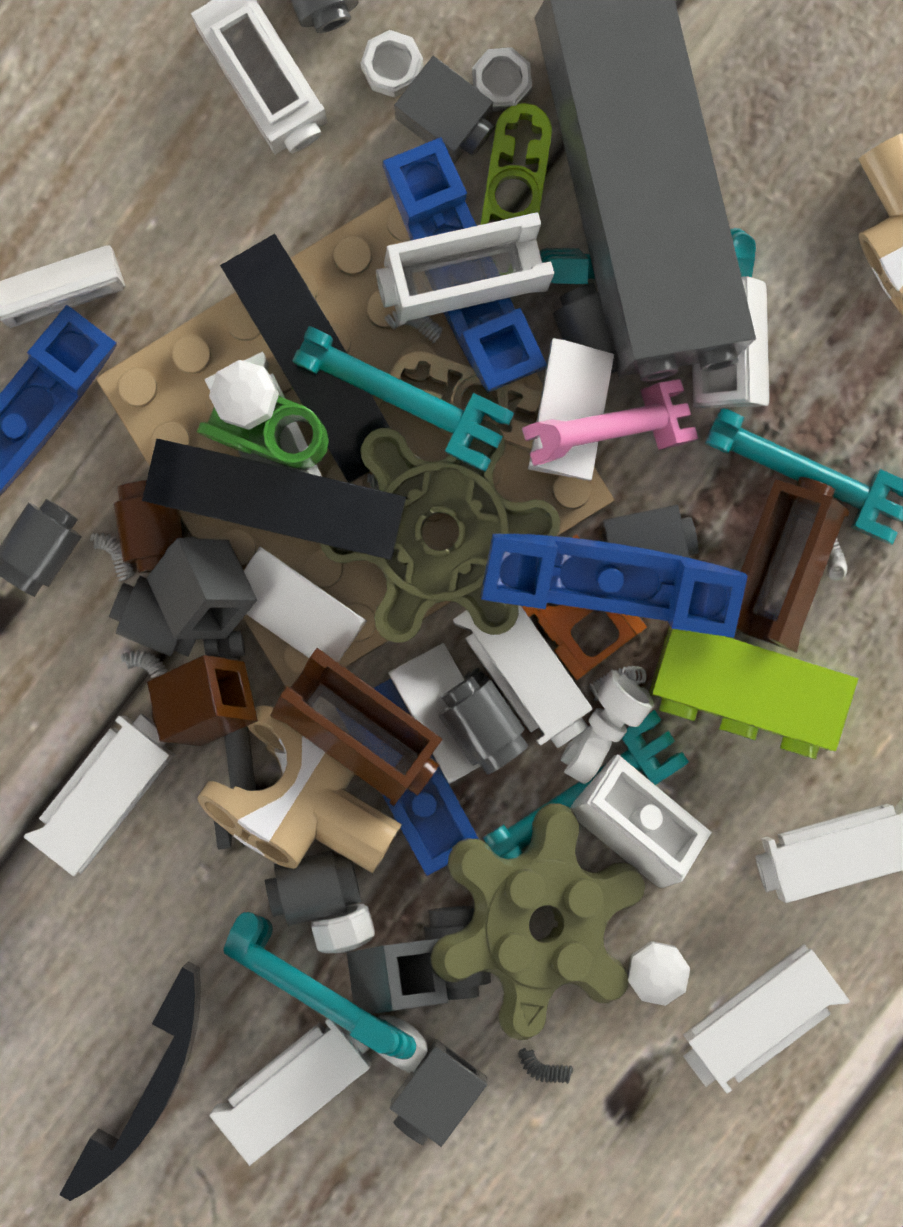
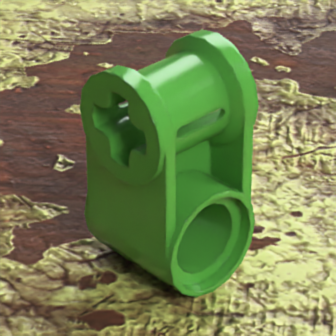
[197,396,329,470]

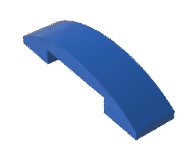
[382,137,547,393]
[0,305,117,496]
[480,534,748,638]

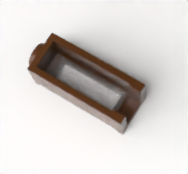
[736,476,850,653]
[270,648,443,806]

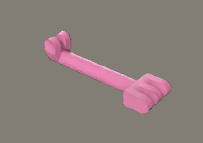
[522,379,699,466]

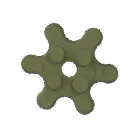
[320,420,560,643]
[431,803,645,1040]

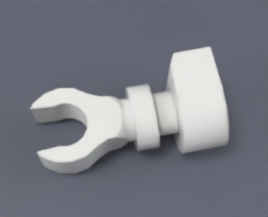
[560,669,654,784]

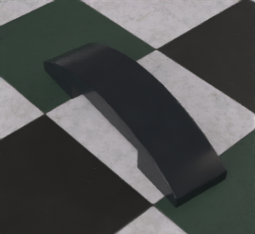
[220,233,391,483]
[142,438,407,560]
[59,961,201,1201]

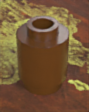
[113,480,183,573]

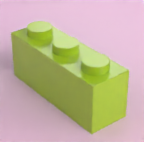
[649,625,859,760]

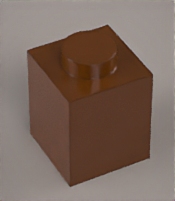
[147,655,258,747]

